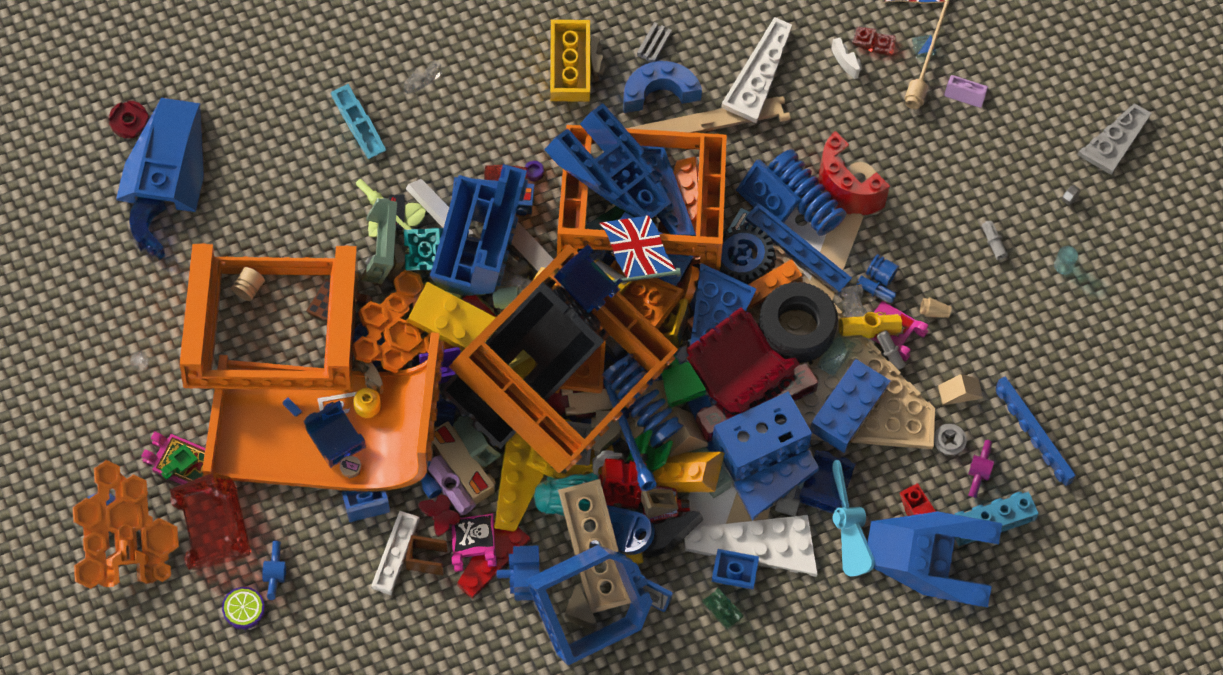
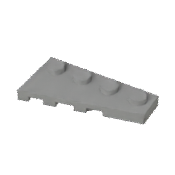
[1077,103,1151,175]

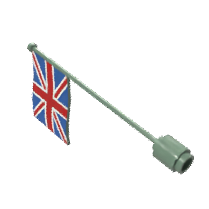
[493,216,681,309]

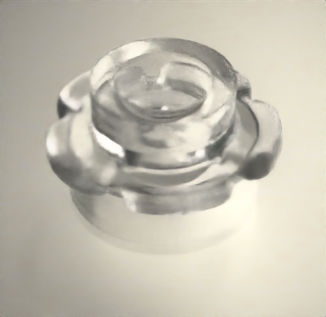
[130,351,150,371]

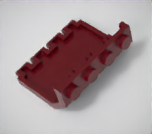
[686,307,800,413]

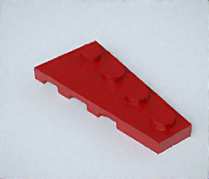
[457,520,531,599]

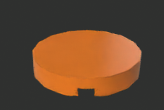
[680,265,699,303]

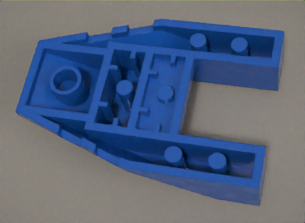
[544,103,671,219]
[867,511,1002,607]

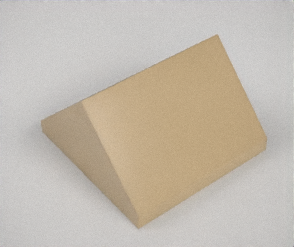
[657,406,708,457]

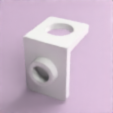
[593,450,622,477]

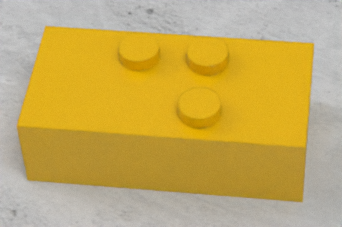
[550,20,590,102]
[406,282,496,351]

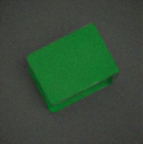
[626,429,673,472]

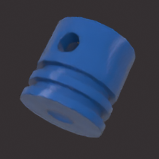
[866,254,899,287]

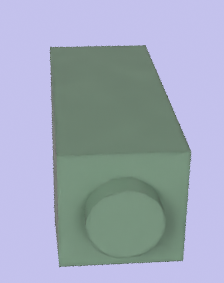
[453,416,502,468]

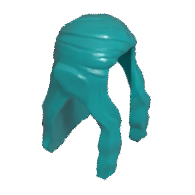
[534,473,598,516]

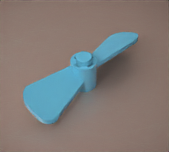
[833,460,875,576]

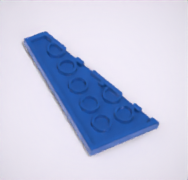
[641,146,696,236]
[690,263,756,398]

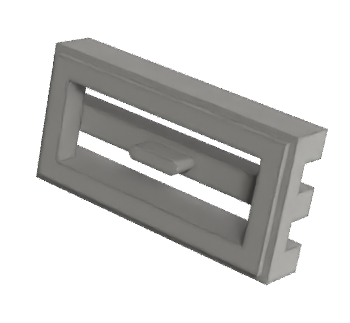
[637,22,672,62]

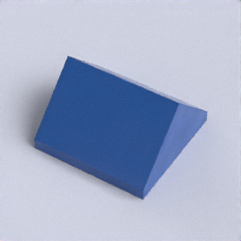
[342,491,390,522]
[711,549,759,589]

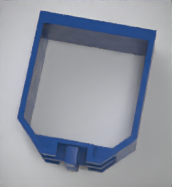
[525,545,652,665]

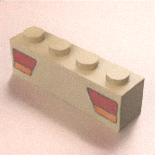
[432,421,496,504]

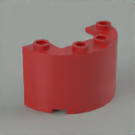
[818,131,890,216]

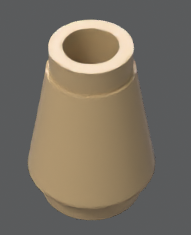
[920,297,951,318]

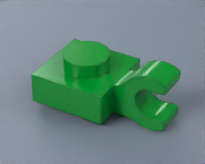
[161,444,198,480]

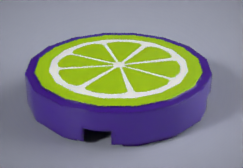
[222,587,265,629]

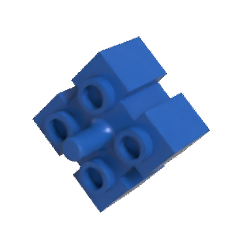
[497,545,540,601]

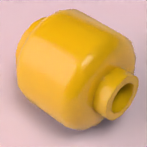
[353,388,381,418]

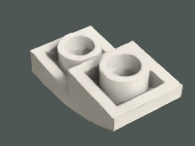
[831,37,862,79]

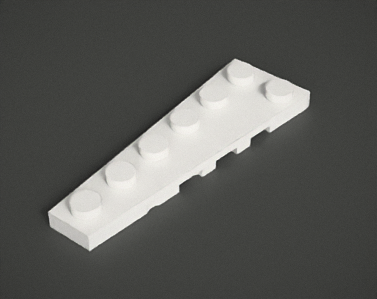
[721,17,792,123]

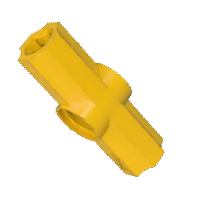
[838,312,902,338]

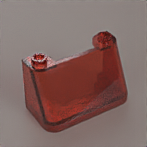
[170,473,251,570]

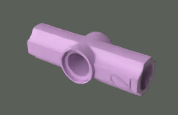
[428,455,476,516]

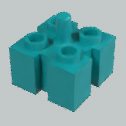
[404,228,443,271]

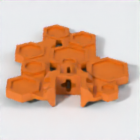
[352,270,455,373]
[73,460,179,589]

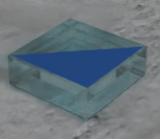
[912,34,936,58]

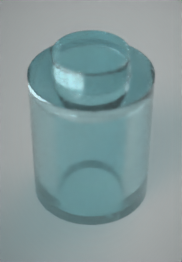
[1054,246,1078,274]

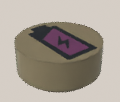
[340,456,361,478]

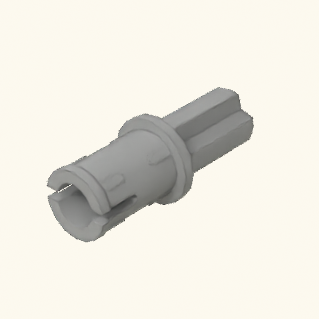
[982,221,1008,260]
[877,330,906,370]

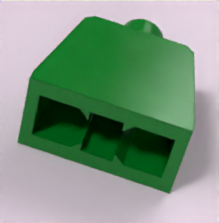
[662,355,706,408]

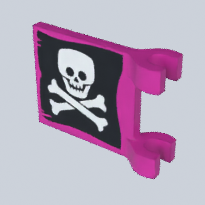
[452,513,497,572]

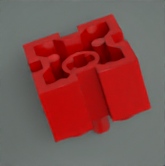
[598,458,647,509]

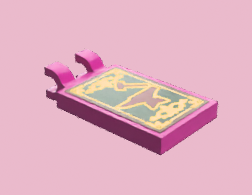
[141,431,218,496]

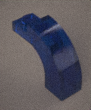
[129,197,166,260]

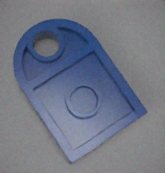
[590,505,655,555]

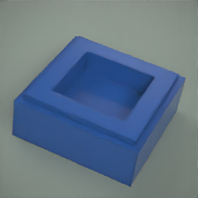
[283,397,302,417]

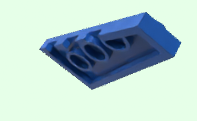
[734,450,819,521]

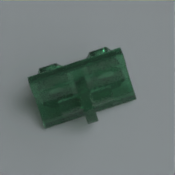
[702,588,744,630]

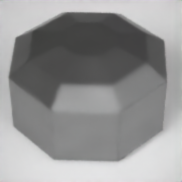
[1062,185,1080,205]

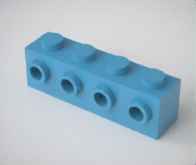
[955,491,1039,547]

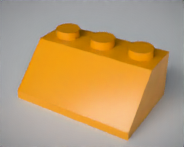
[652,452,724,492]

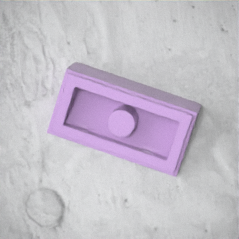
[944,75,988,108]

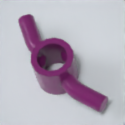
[968,440,994,498]

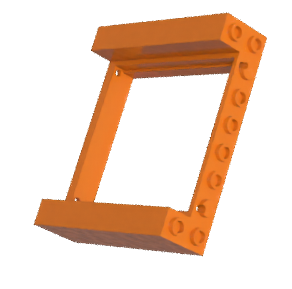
[557,125,727,271]
[180,243,358,390]
[449,244,678,473]

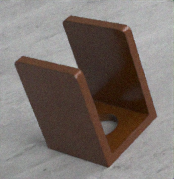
[406,535,448,575]

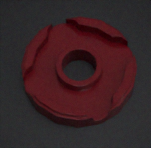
[109,100,149,139]

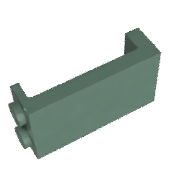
[362,198,397,284]

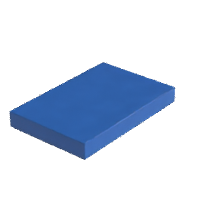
[736,159,801,223]

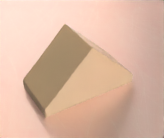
[938,374,983,405]

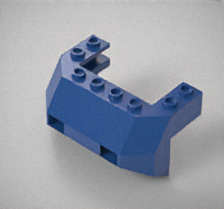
[430,164,529,296]

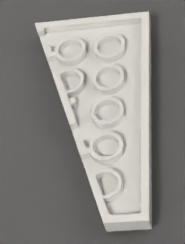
[684,515,817,577]

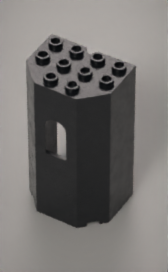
[440,277,610,449]

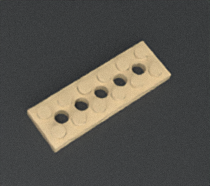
[558,479,631,613]

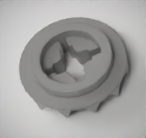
[934,424,967,456]

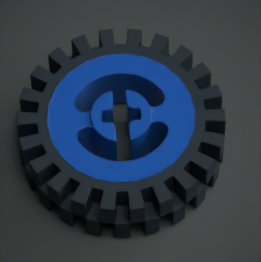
[720,225,776,285]

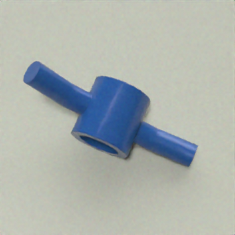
[262,541,286,600]

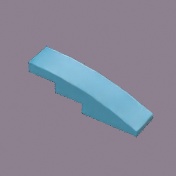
[330,84,386,159]

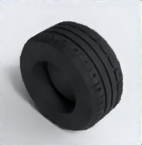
[758,282,838,363]

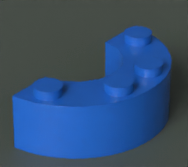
[623,61,702,113]

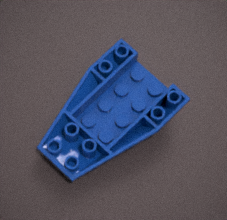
[116,98,204,212]

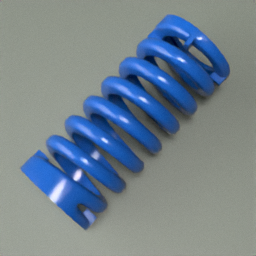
[768,149,846,236]
[602,353,684,448]

